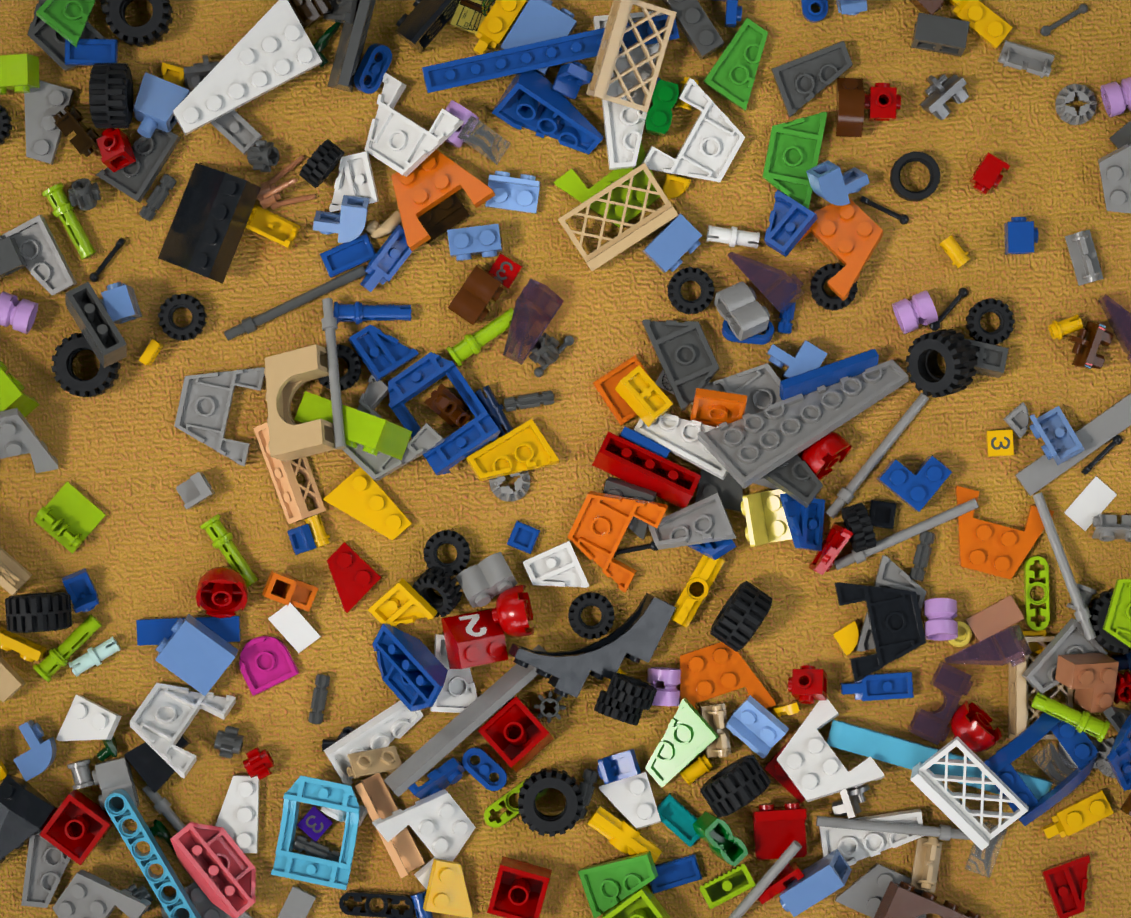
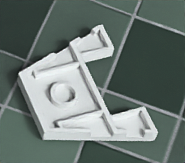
[364,72,464,177]
[642,78,745,182]
[130,683,236,778]
[777,699,885,802]
[372,789,476,890]

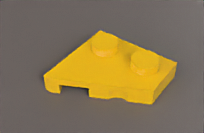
[368,578,437,626]
[423,859,472,918]

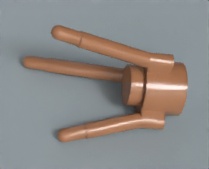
[257,155,316,210]

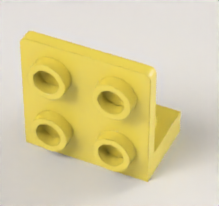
[741,489,792,547]

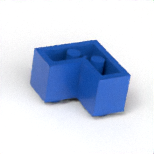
[877,456,952,512]

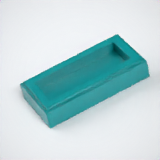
[657,793,700,848]

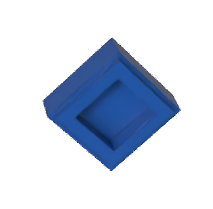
[507,521,540,554]
[287,524,316,555]

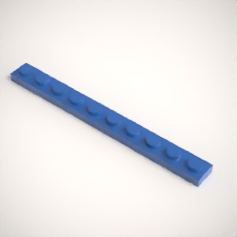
[422,15,680,93]

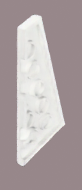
[173,0,322,135]
[593,11,665,170]

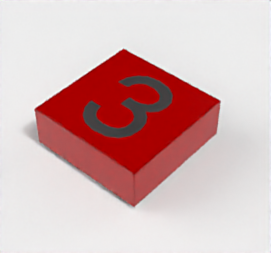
[489,253,522,289]

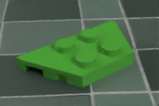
[762,112,828,209]

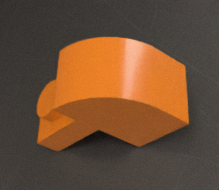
[262,570,318,612]

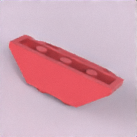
[170,822,256,918]

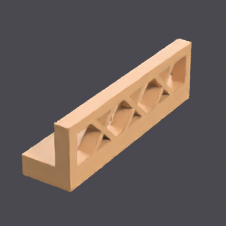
[253,422,326,524]
[355,773,426,878]

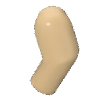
[366,211,402,239]

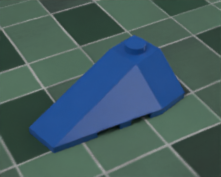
[492,70,603,155]

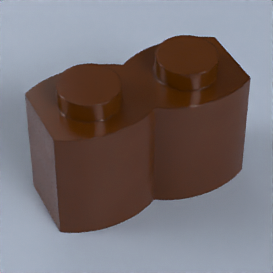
[448,264,504,325]

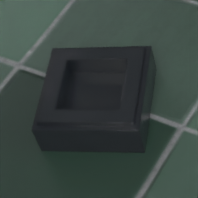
[868,500,897,529]

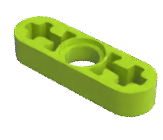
[1024,556,1050,631]
[484,775,548,828]

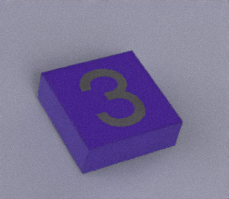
[297,805,333,842]

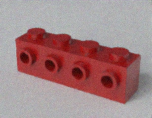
[592,431,701,509]

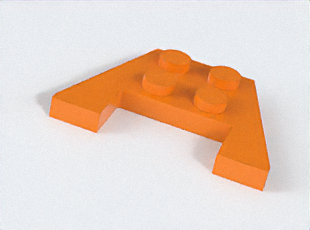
[391,149,495,251]
[796,198,883,301]
[955,486,1054,580]
[567,491,669,593]
[680,642,776,709]

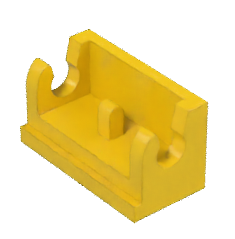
[245,204,301,249]
[615,365,673,427]

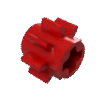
[1114,671,1131,704]
[243,747,275,780]

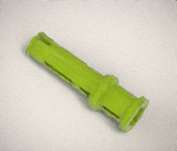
[42,183,96,260]
[446,308,520,367]
[200,514,259,587]
[33,614,102,682]
[1031,692,1110,743]

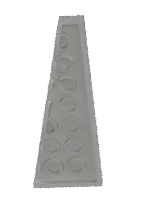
[697,359,909,489]

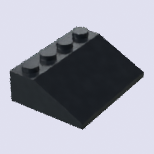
[396,0,460,54]
[158,163,261,284]

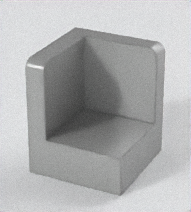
[176,471,215,510]

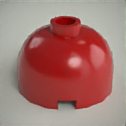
[801,431,852,480]
[196,566,248,618]
[492,585,534,637]
[951,701,1002,752]

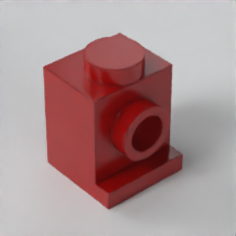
[96,128,136,172]
[969,152,1010,195]

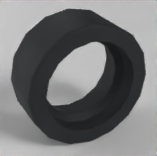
[890,151,940,202]

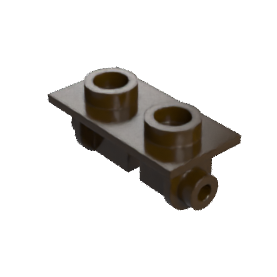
[53,104,100,157]

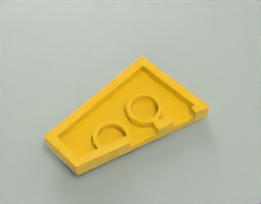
[466,419,560,481]
[322,467,412,541]

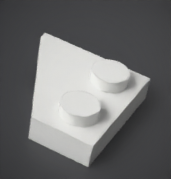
[329,151,379,212]
[523,541,589,588]
[56,695,122,742]
[599,772,661,830]

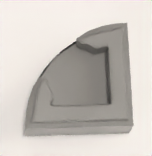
[1003,402,1029,438]

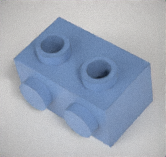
[642,214,702,273]
[447,224,502,261]
[100,282,142,324]

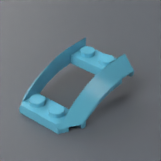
[271,776,360,890]

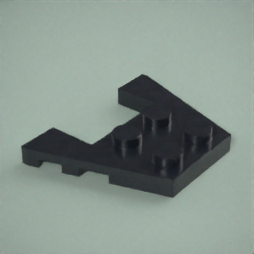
[834,582,926,682]

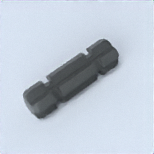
[139,174,176,221]
[504,391,555,412]
[909,531,935,581]
[308,674,330,724]
[580,769,599,819]
[293,835,340,862]

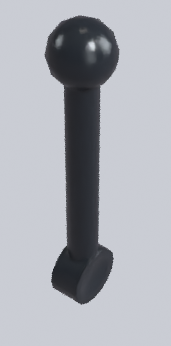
[859,196,909,225]
[89,237,126,282]
[929,288,968,331]
[1081,435,1123,476]
[614,540,658,558]

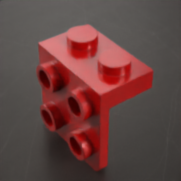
[753,802,807,860]

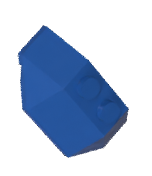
[372,623,448,712]

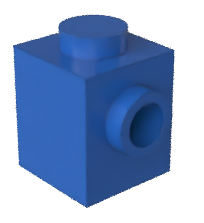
[1004,217,1038,255]

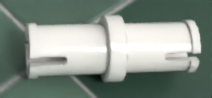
[706,225,760,249]

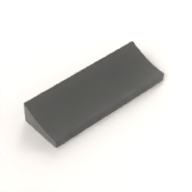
[327,0,376,93]

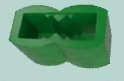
[645,80,679,137]
[693,811,748,867]

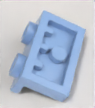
[485,171,540,214]
[725,695,789,758]

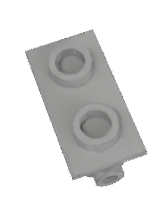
[998,40,1055,78]
[1065,229,1104,286]
[1092,514,1131,542]

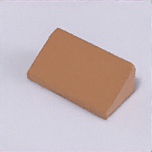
[965,595,1025,643]

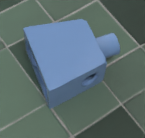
[133,72,190,138]

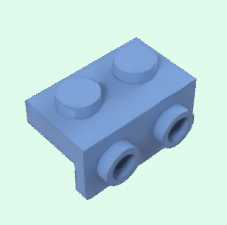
[1029,406,1085,465]

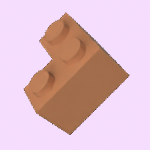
[1055,653,1119,713]

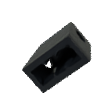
[124,734,190,793]

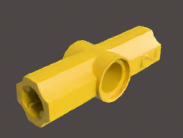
[671,555,725,628]
[587,805,662,863]

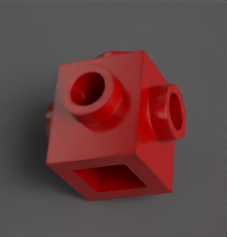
[865,83,901,121]
[788,665,828,704]

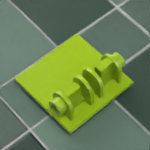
[34,481,106,554]

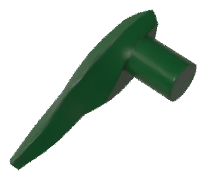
[313,22,341,67]
[97,735,117,762]
[149,819,177,856]

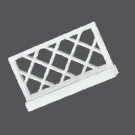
[910,736,1029,850]

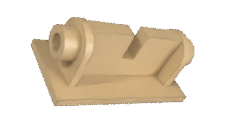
[700,703,732,758]
[347,746,402,779]
[910,837,943,893]

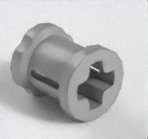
[1066,583,1097,610]
[67,759,95,790]

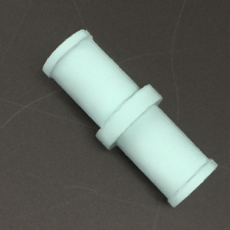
[68,636,121,677]

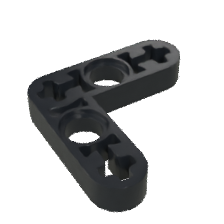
[339,890,414,918]

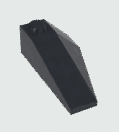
[0,774,57,863]

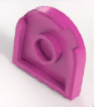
[239,636,300,696]

